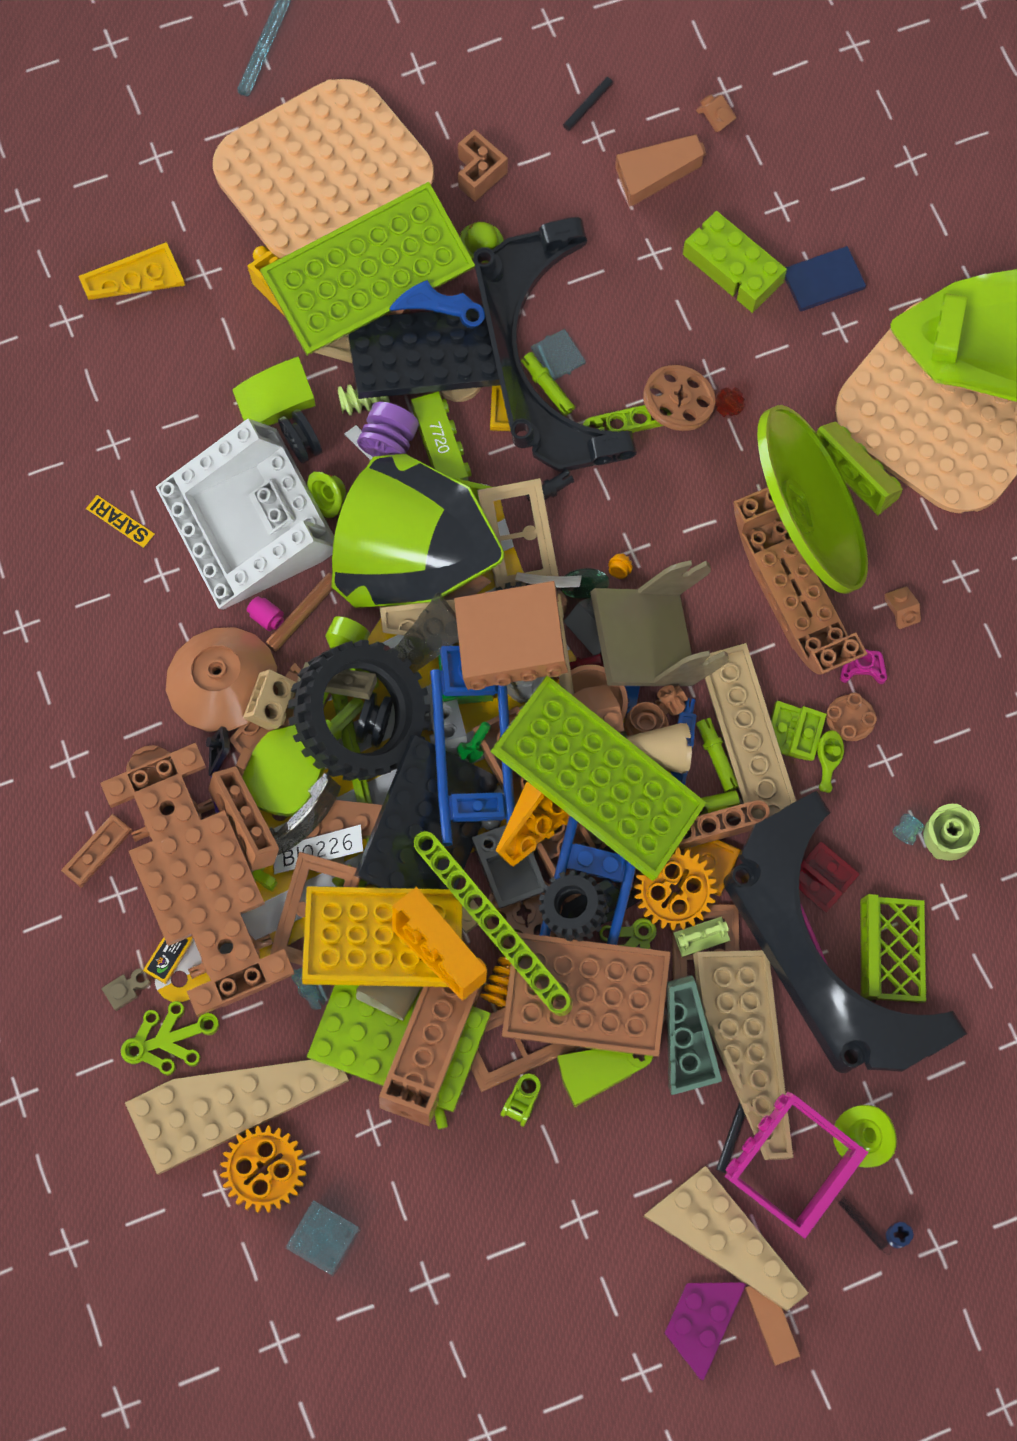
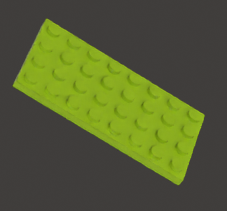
[260,182,475,356]
[490,676,706,881]

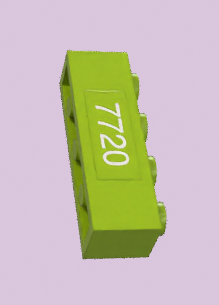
[411,391,471,481]

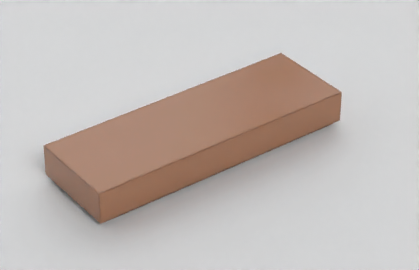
[61,813,132,888]
[745,1286,800,1366]

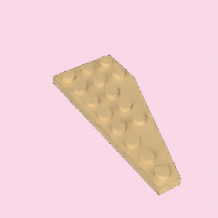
[693,950,793,1160]
[125,1060,349,1175]

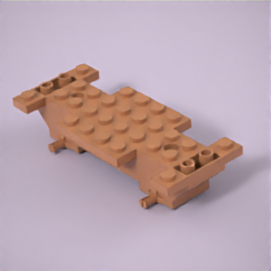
[100,743,295,1017]

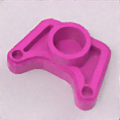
[840,650,887,684]

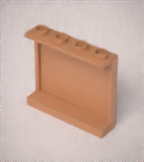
[454,581,568,690]

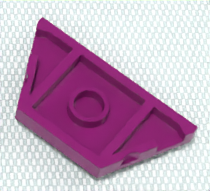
[664,1282,746,1381]

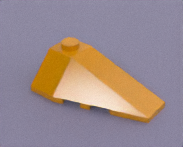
[495,782,570,867]

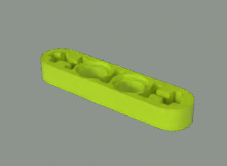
[583,405,672,433]

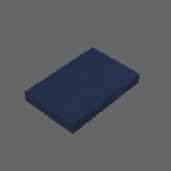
[785,246,866,312]

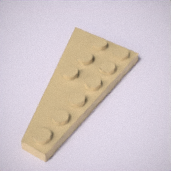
[644,1166,808,1311]

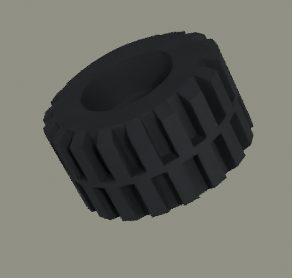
[539,871,609,942]

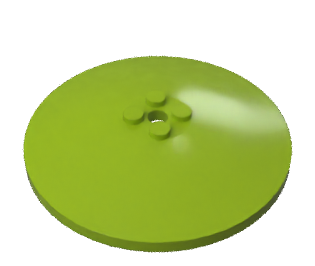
[757,405,868,594]

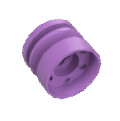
[357,402,419,457]

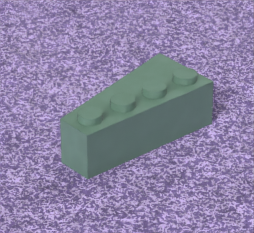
[667,975,722,1095]

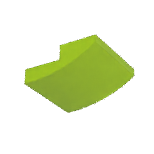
[770,701,827,761]

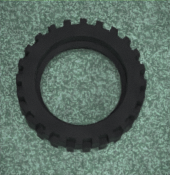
[288,640,431,781]

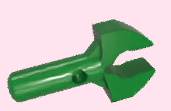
[457,722,491,763]

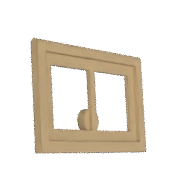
[477,478,558,589]

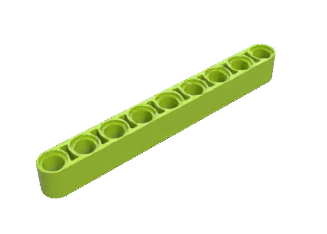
[414,831,573,1016]

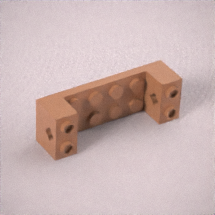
[379,984,484,1126]

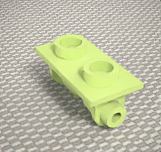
[673,917,730,957]

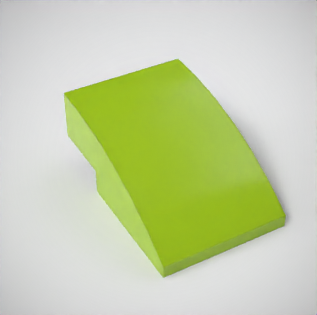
[232,356,315,426]

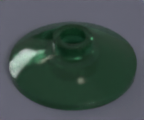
[561,568,609,598]

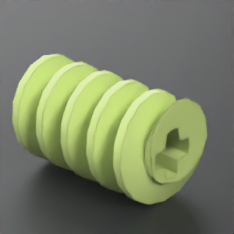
[338,384,390,416]

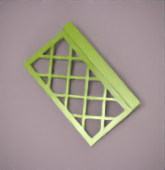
[860,894,926,1003]

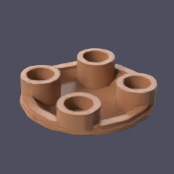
[826,693,877,741]

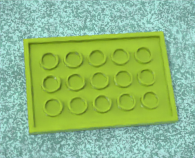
[307,985,491,1113]

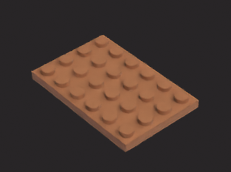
[502,932,670,1057]

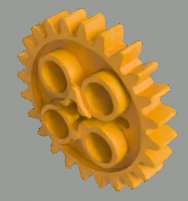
[633,847,717,930]
[220,1126,307,1213]

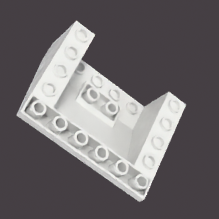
[156,419,334,610]

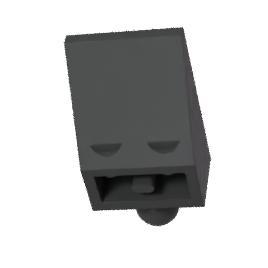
[472,820,545,909]

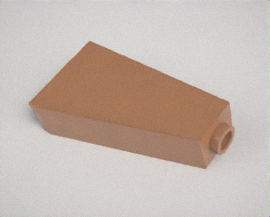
[615,134,706,207]

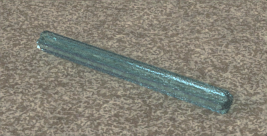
[237,0,291,97]

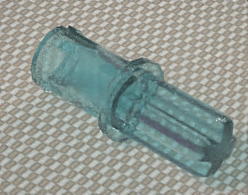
[291,968,326,1010]

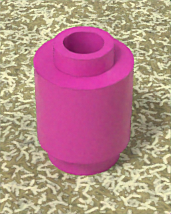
[247,596,284,631]

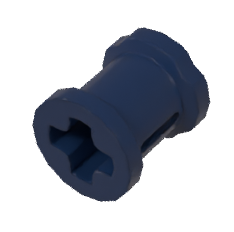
[886,1222,913,1249]

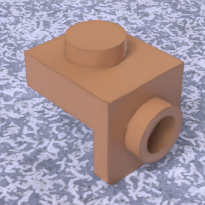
[696,94,736,132]
[885,586,921,629]

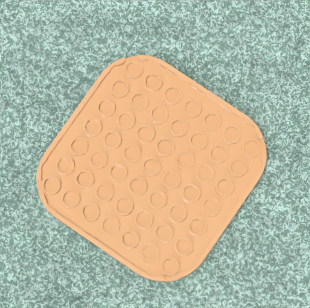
[213,79,434,258]
[835,301,1017,513]

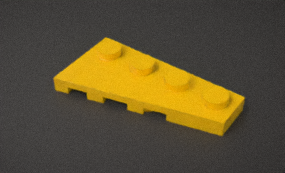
[79,242,185,300]

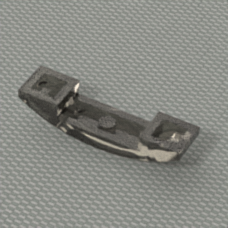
[269,773,341,856]

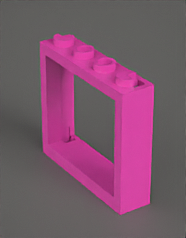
[724,1091,868,1238]

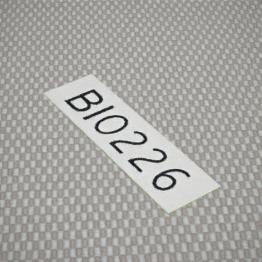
[274,825,363,874]

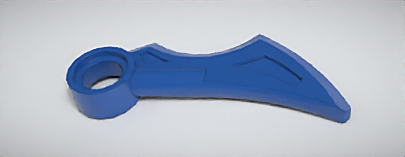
[389,280,485,328]

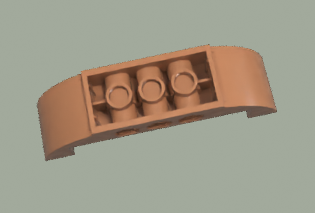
[733,487,867,675]

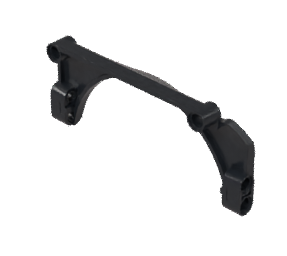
[473,217,637,472]
[724,791,967,1073]

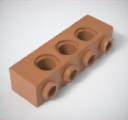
[208,766,279,872]

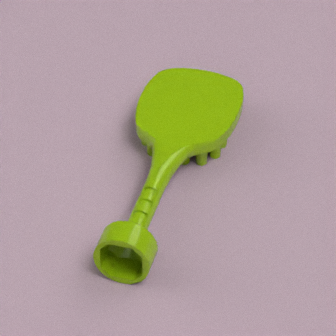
[242,616,370,817]

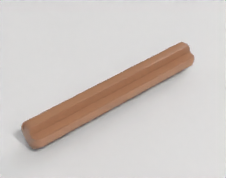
[266,573,333,651]

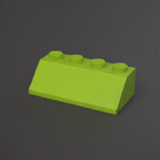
[816,421,903,516]

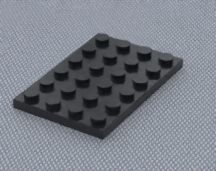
[347,307,500,399]
[354,735,498,889]

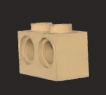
[243,670,296,730]

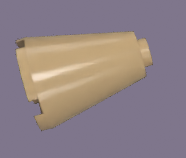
[625,723,692,774]

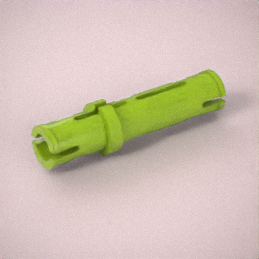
[521,352,576,416]
[696,718,738,792]

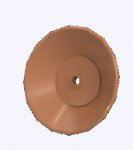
[166,627,277,732]

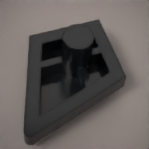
[206,726,231,776]

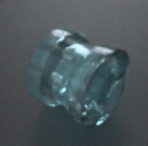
[892,814,925,845]

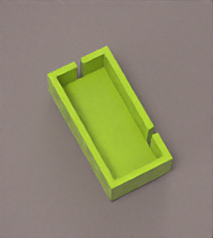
[683,210,787,313]

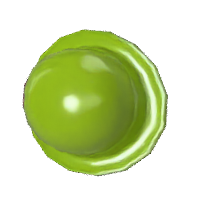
[460,222,503,263]
[307,472,346,518]

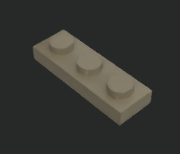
[297,662,377,700]

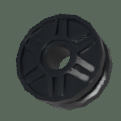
[278,409,323,464]
[356,692,393,748]

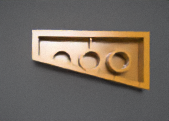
[392,887,487,1001]

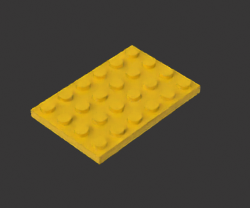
[302,886,462,987]

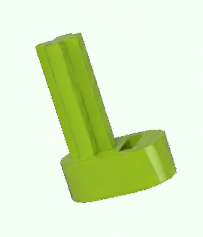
[326,697,364,741]

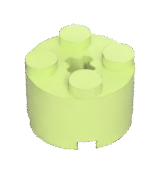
[923,804,980,861]

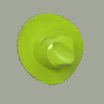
[833,1105,897,1168]

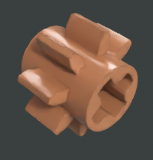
[655,685,688,716]

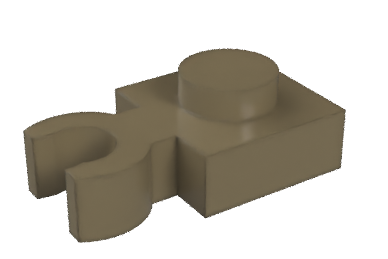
[101,968,151,1011]

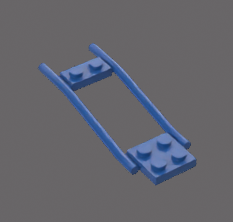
[430,646,515,846]
[539,816,636,945]

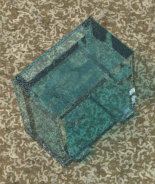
[285,1200,361,1277]

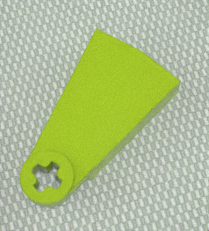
[557,1049,653,1108]

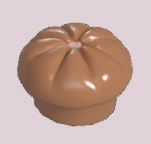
[624,702,669,736]

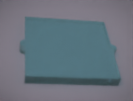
[531,329,586,380]

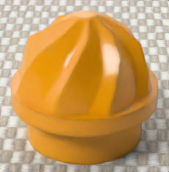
[608,553,633,579]

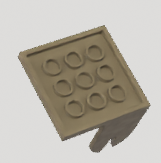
[590,560,729,686]

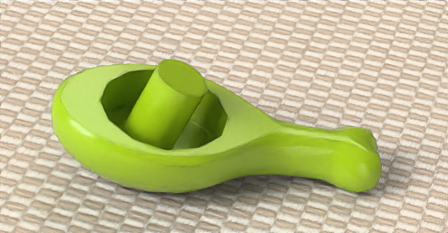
[817,730,844,793]

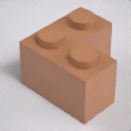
[458,129,508,202]

